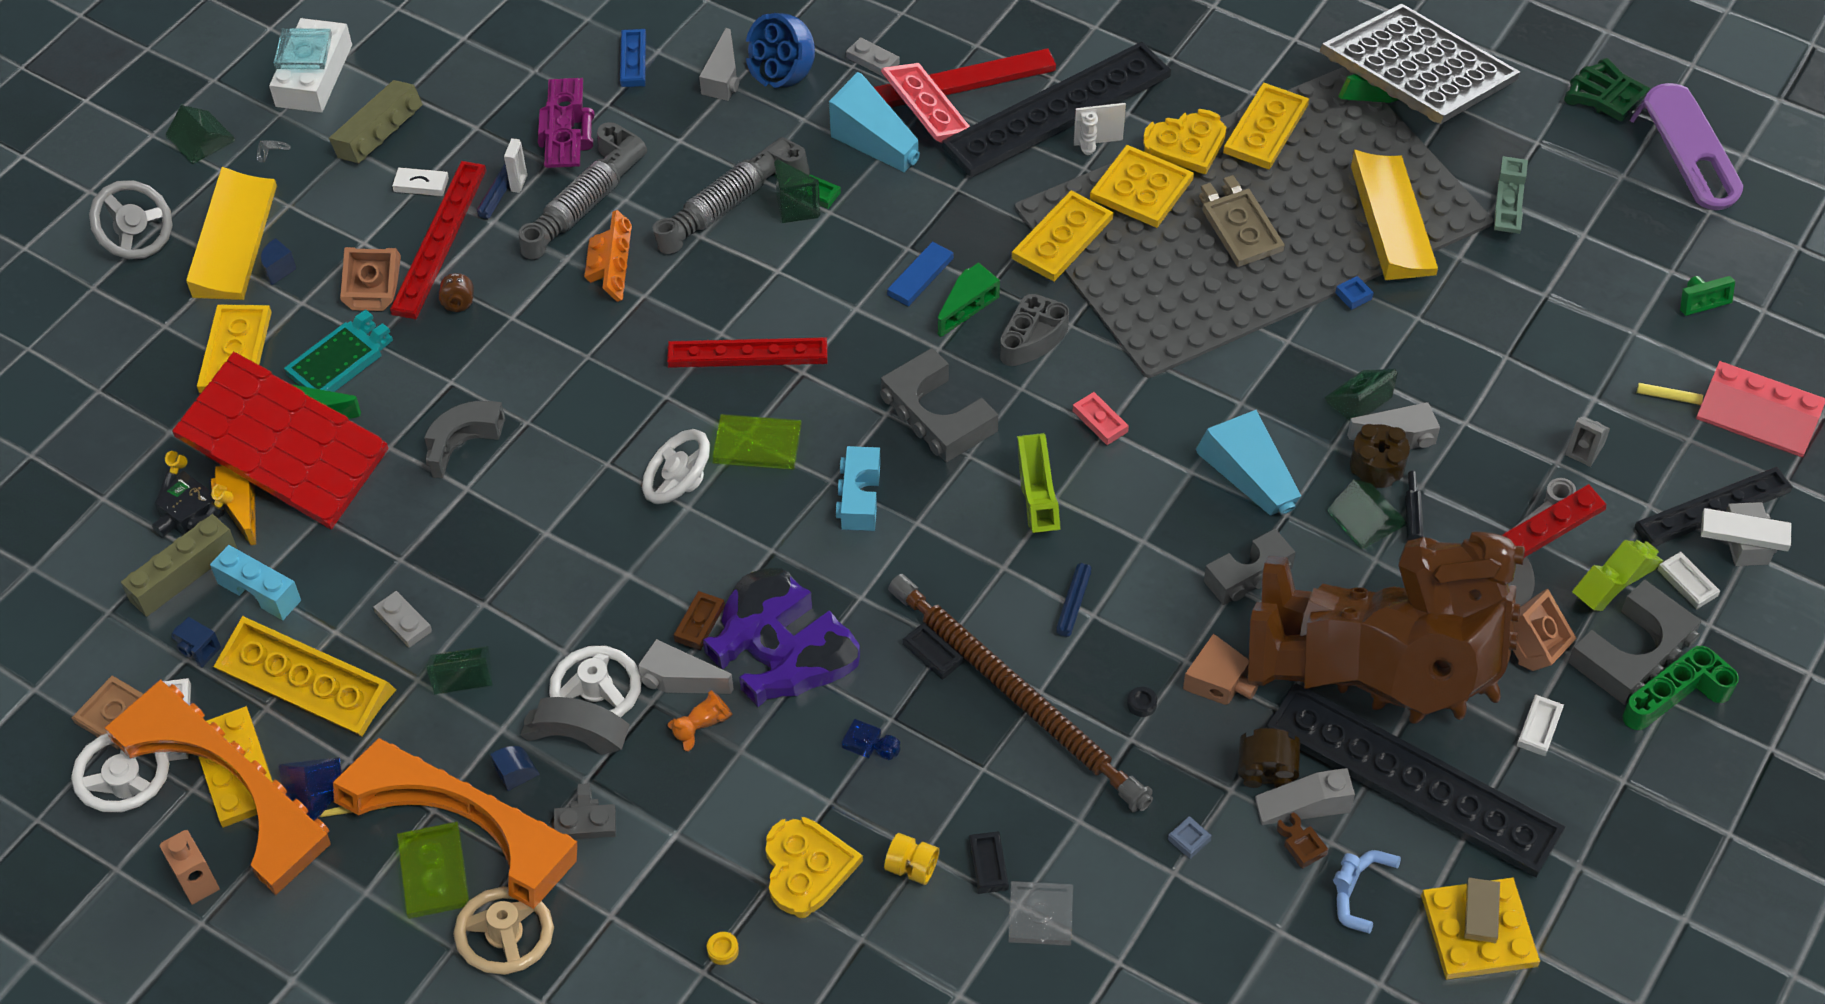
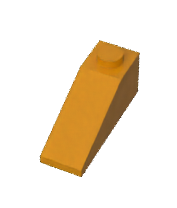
[211,466,256,545]

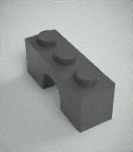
[1204,529,1296,605]

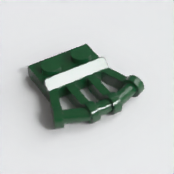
[1564,58,1650,122]

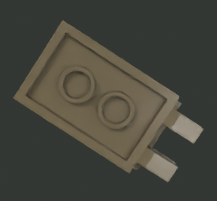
[1199,175,1285,267]

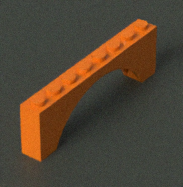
[105,679,331,895]
[333,738,577,909]

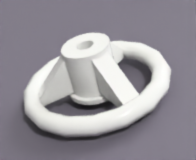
[642,429,710,504]
[549,646,641,718]
[71,734,170,813]

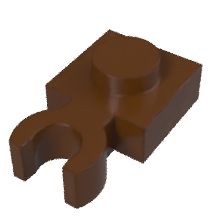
[1276,812,1329,869]

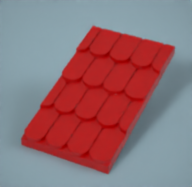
[172,351,389,530]

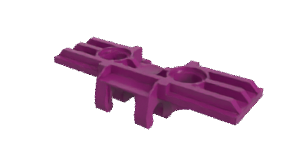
[538,78,594,168]

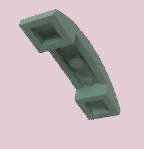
[1494,156,1528,234]

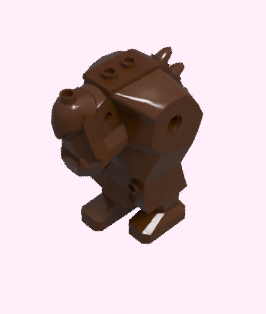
[1248,532,1525,724]

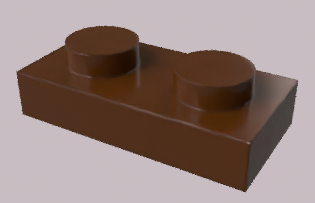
[674,591,725,651]

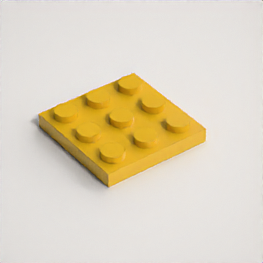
[1090,145,1194,228]
[1421,878,1540,980]

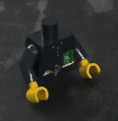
[152,451,233,537]

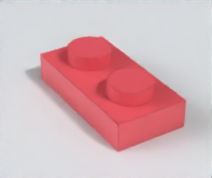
[1073,392,1129,445]

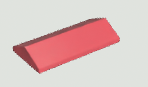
[881,63,970,143]

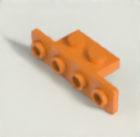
[584,210,632,302]

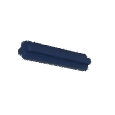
[477,163,510,219]
[1056,563,1092,637]

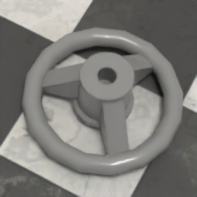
[89,180,173,259]

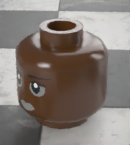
[439,273,474,312]

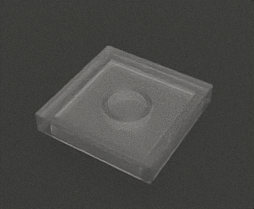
[1009,881,1073,946]

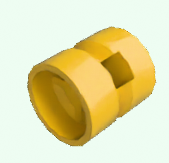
[884,833,939,885]

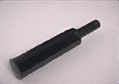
[1405,471,1424,541]

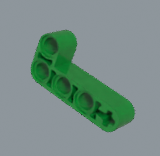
[1622,646,1739,730]

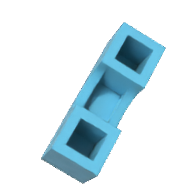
[836,446,881,531]
[210,545,301,620]

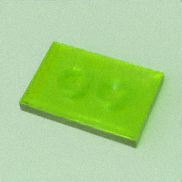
[713,414,802,469]
[397,821,469,919]

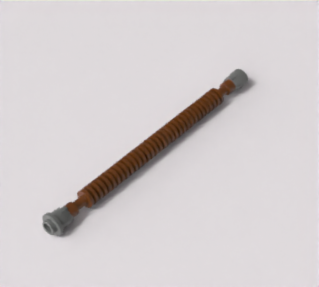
[888,574,1153,812]

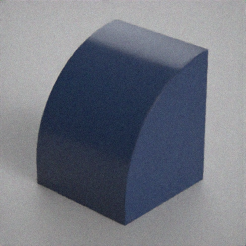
[261,238,296,286]
[490,746,540,791]

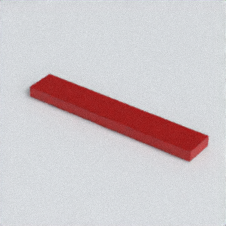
[667,337,828,368]

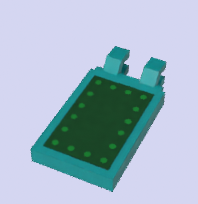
[284,310,393,392]

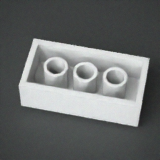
[269,18,352,113]

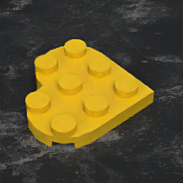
[1143,109,1227,175]
[766,817,863,918]

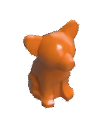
[667,690,733,752]

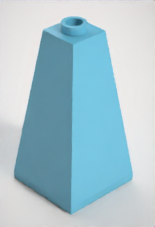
[829,72,920,173]
[1196,410,1301,516]

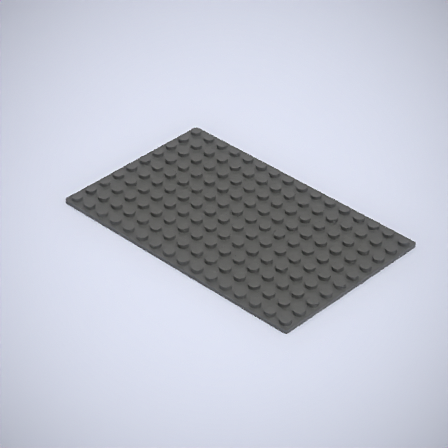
[1015,67,1494,378]

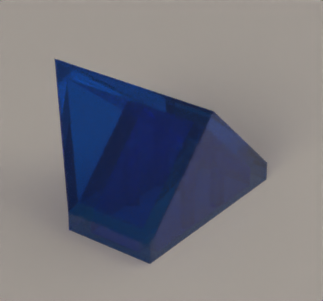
[279,757,342,821]

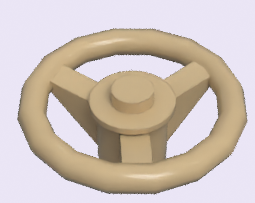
[453,886,554,975]

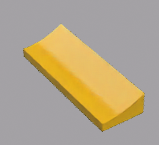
[1351,149,1438,280]
[186,167,277,300]
[213,616,396,737]

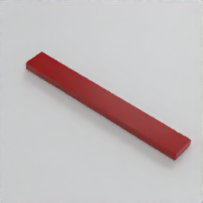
[874,48,1056,107]
[390,161,486,319]

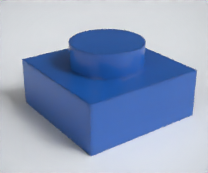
[1335,276,1374,310]

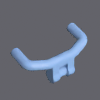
[1333,850,1401,934]

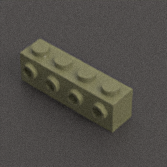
[329,80,423,163]
[121,514,237,617]

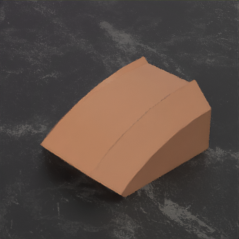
[340,247,401,311]
[1513,589,1577,671]

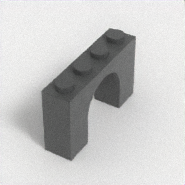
[880,348,998,463]
[1568,580,1701,705]

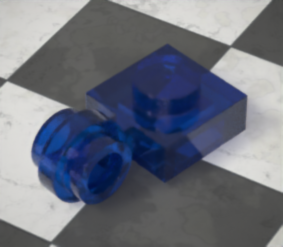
[842,719,901,760]

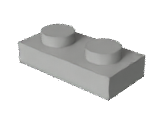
[846,37,900,78]
[373,591,432,648]

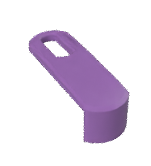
[1630,83,1743,210]

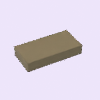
[1464,878,1500,943]

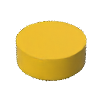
[707,932,739,965]

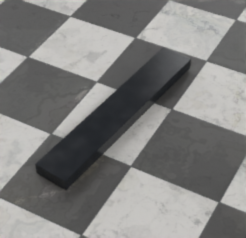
[1634,467,1793,547]

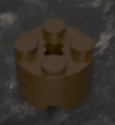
[1350,424,1410,488]
[1238,728,1300,788]

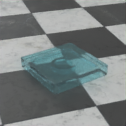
[274,28,332,69]

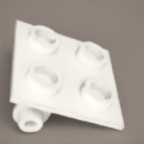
[1074,103,1126,155]

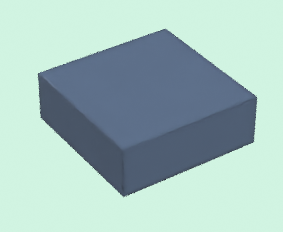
[1168,816,1212,859]

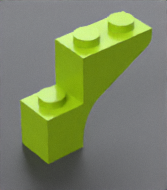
[1017,433,1060,533]
[1572,540,1663,611]

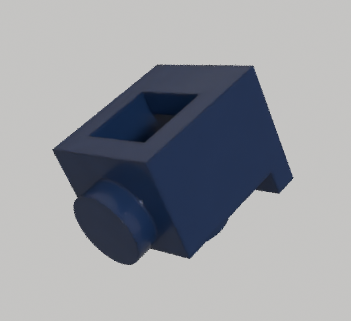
[172,617,221,668]

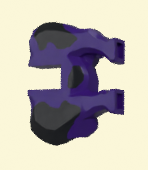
[703,568,860,707]

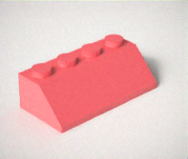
[1696,361,1825,458]

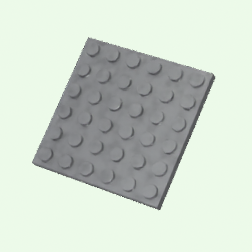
[1320,4,1520,124]

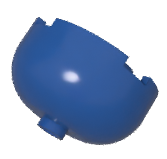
[746,13,815,88]

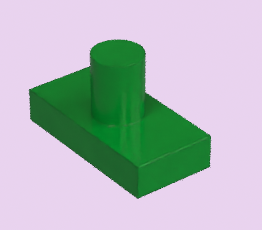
[1680,276,1735,316]

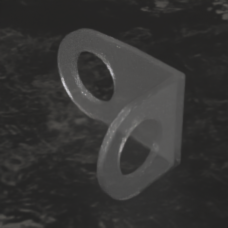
[257,140,291,163]

